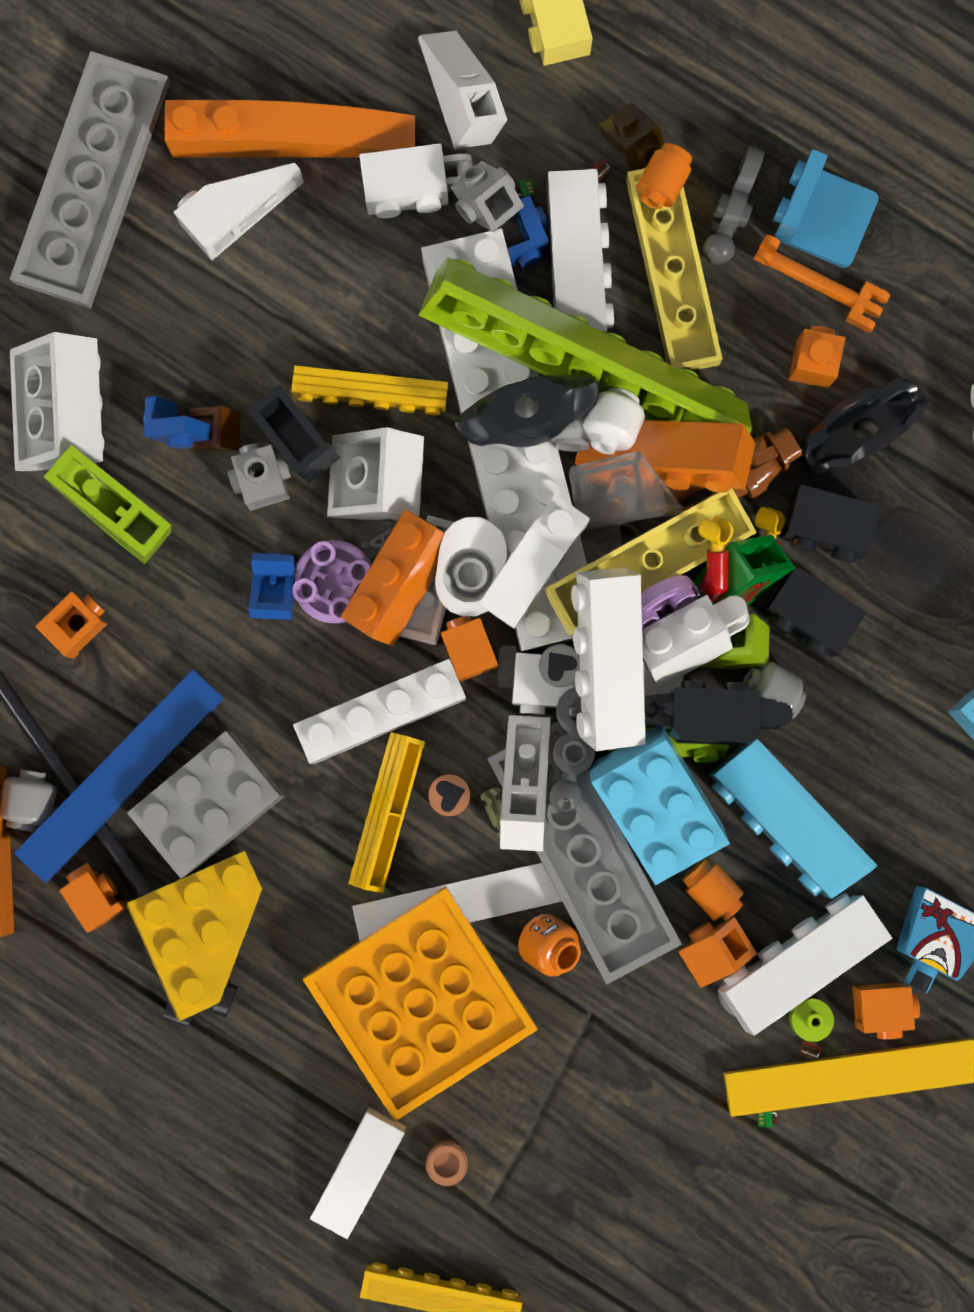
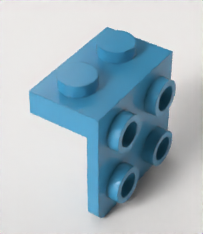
[773,149,878,268]

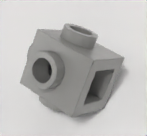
[451,161,524,232]
[228,442,291,511]

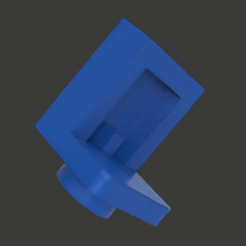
[507,196,549,267]
[143,396,210,449]
[249,552,295,620]

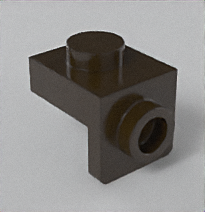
[599,102,664,171]

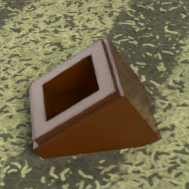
[188,406,240,452]

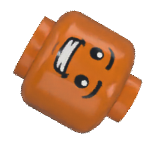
[518,914,581,977]

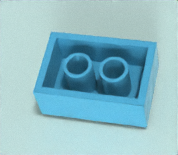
[589,727,730,885]

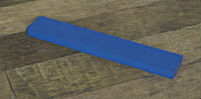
[14,670,224,883]

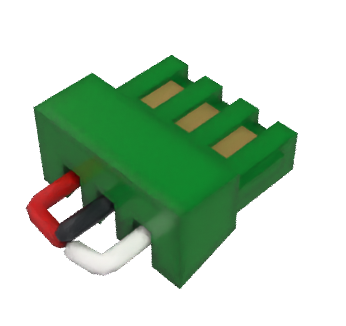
[514,180,535,199]
[757,1111,777,1128]

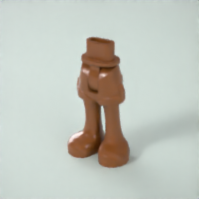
[659,427,802,516]

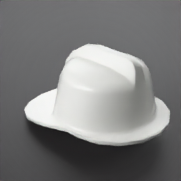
[435,517,507,617]

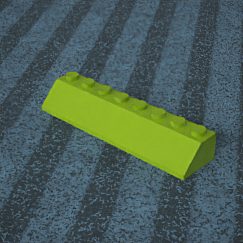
[419,257,752,434]

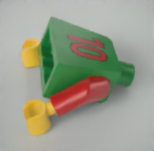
[694,507,795,606]

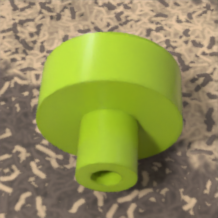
[789,997,834,1042]

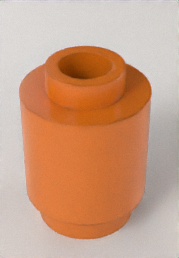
[636,143,692,210]
[681,858,744,921]

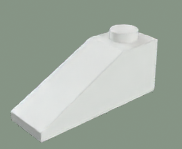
[174,163,304,260]
[479,493,590,629]
[500,715,551,851]

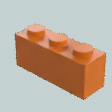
[340,509,445,646]

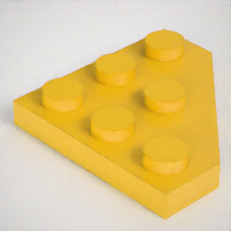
[127,851,262,1022]

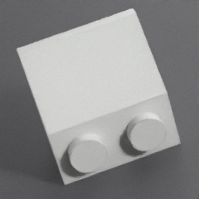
[327,428,424,521]

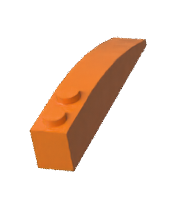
[165,100,415,158]

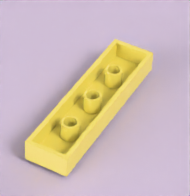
[626,168,722,371]
[543,489,757,636]

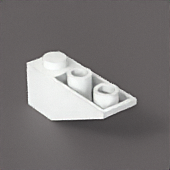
[418,31,507,149]

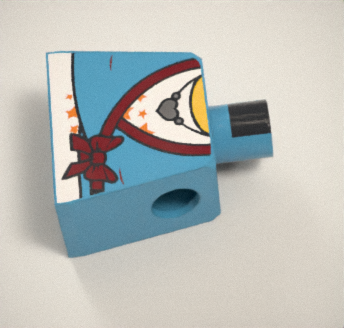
[897,886,974,994]

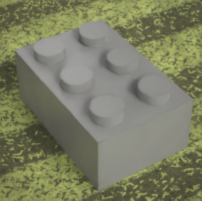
[127,731,285,878]

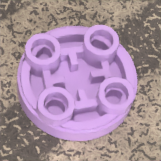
[293,540,372,623]
[641,575,699,629]

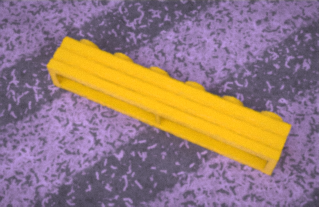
[291,366,449,416]
[348,732,425,893]
[360,1262,522,1312]

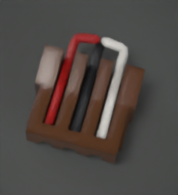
[591,160,610,182]
[799,1039,821,1059]

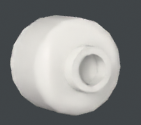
[583,388,645,455]

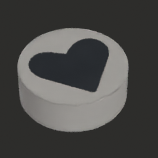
[539,644,580,687]

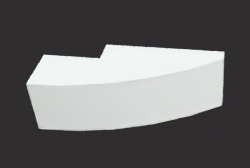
[310,1107,406,1239]

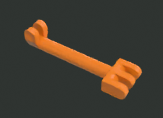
[754,235,890,332]

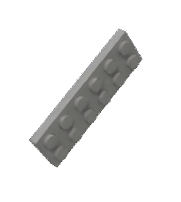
[10,51,170,309]
[487,722,682,985]

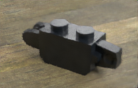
[644,681,794,746]

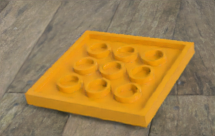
[303,886,538,1121]

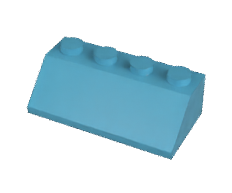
[710,739,877,899]

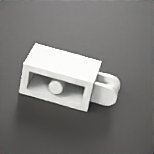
[359,143,473,218]
[642,595,750,688]

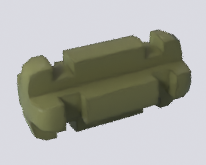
[481,787,502,838]

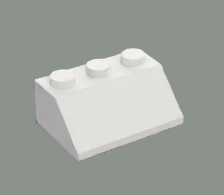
[10,332,104,471]

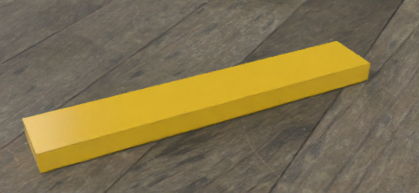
[723,1037,974,1117]

